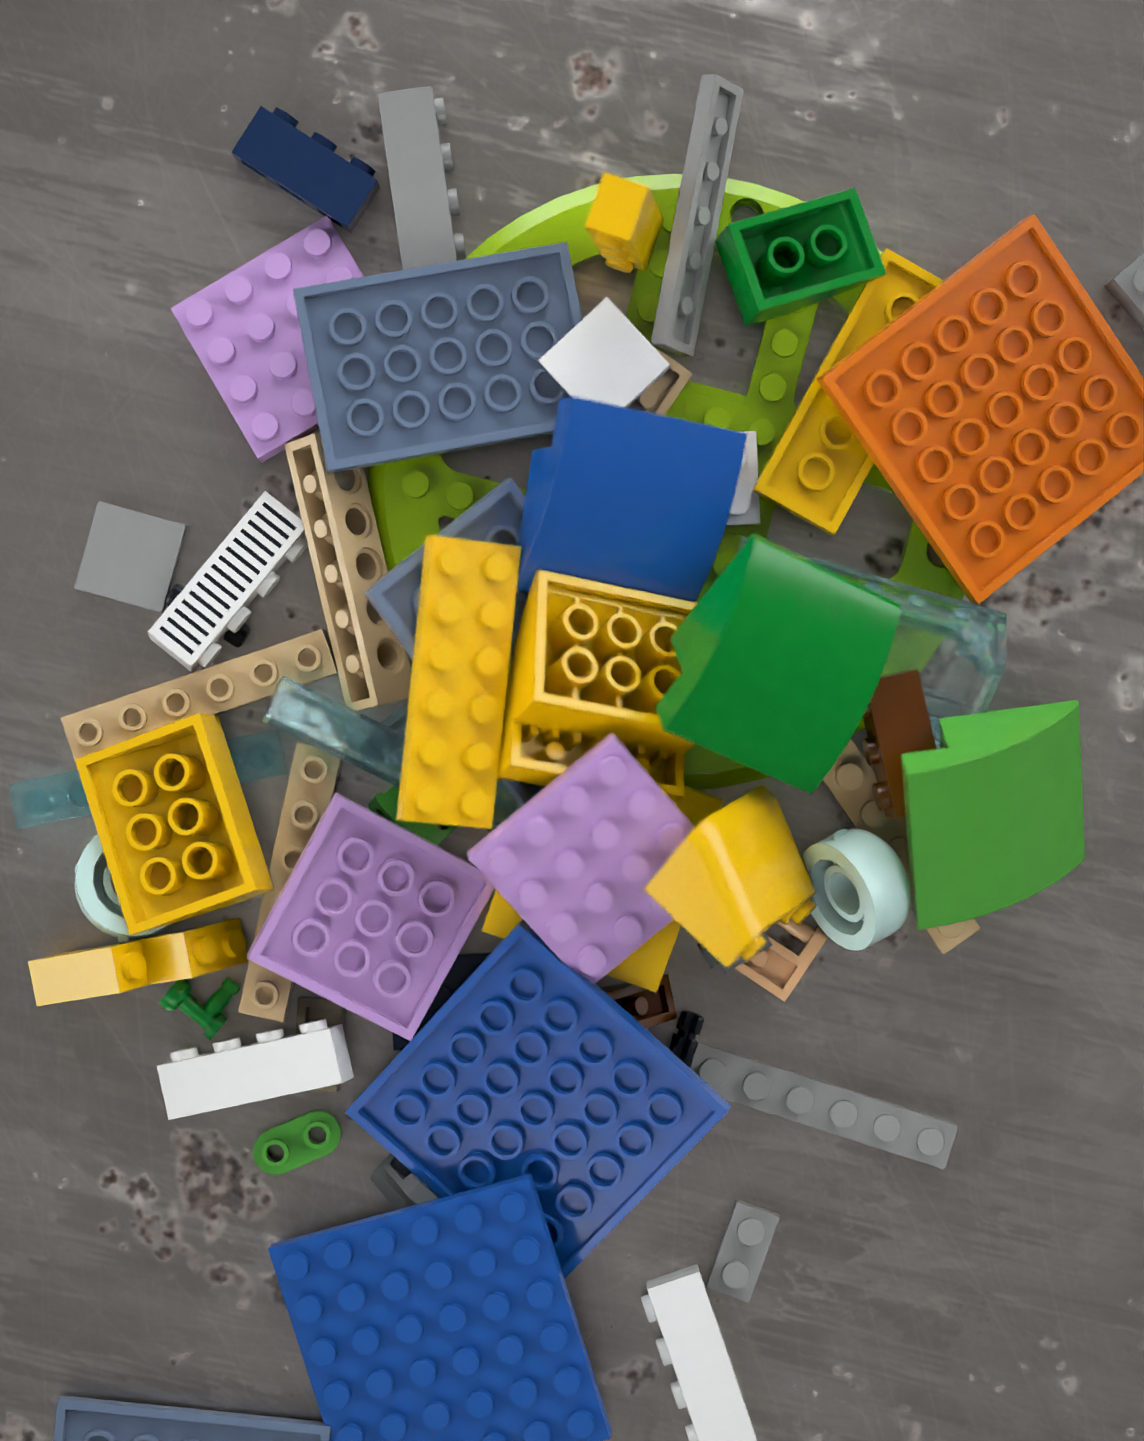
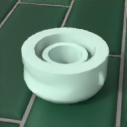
[802,828,911,951]
[74,834,173,943]

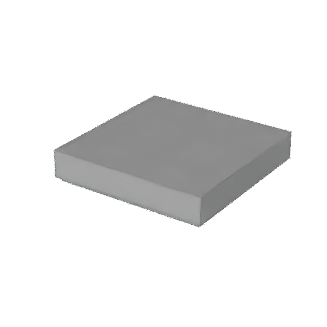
[74,501,188,613]

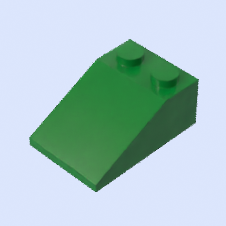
[715,188,886,327]

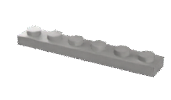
[651,74,744,357]
[690,1041,959,1170]

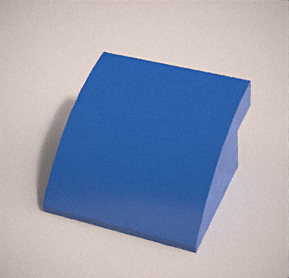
[517,396,747,602]

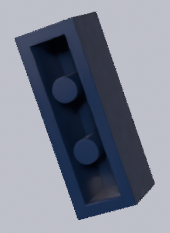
[231,106,380,234]

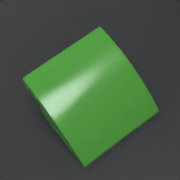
[901,700,1085,930]

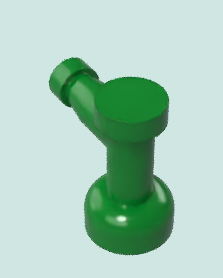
[158,977,241,1040]

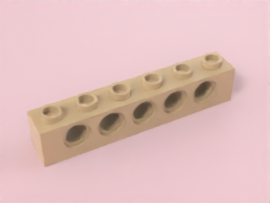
[284,433,412,713]
[61,629,338,760]
[238,742,346,1022]

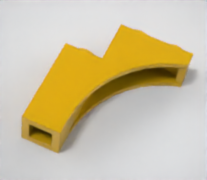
[28,918,249,1006]

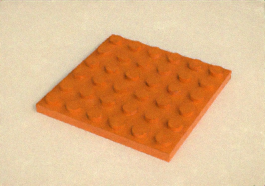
[816,214,1144,605]

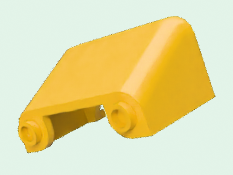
[644,785,817,968]

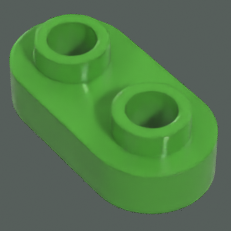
[253,1109,342,1175]

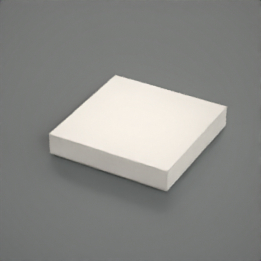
[538,297,671,408]

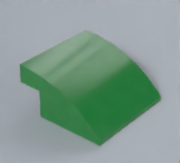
[655,534,901,794]

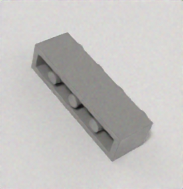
[377,85,466,270]

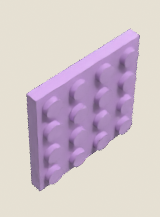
[170,215,364,463]
[467,732,695,984]
[247,792,495,1041]

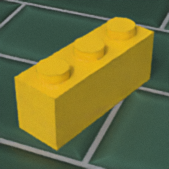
[585,172,664,273]

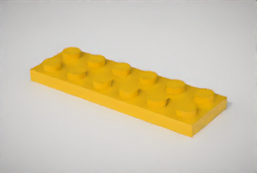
[752,248,944,536]
[397,535,521,829]

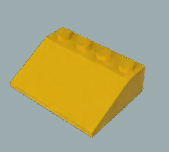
[75,713,274,936]

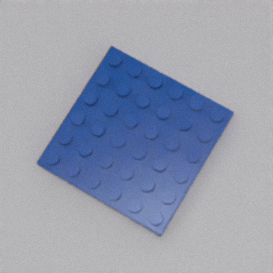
[345,919,731,1279]
[268,1173,612,1441]

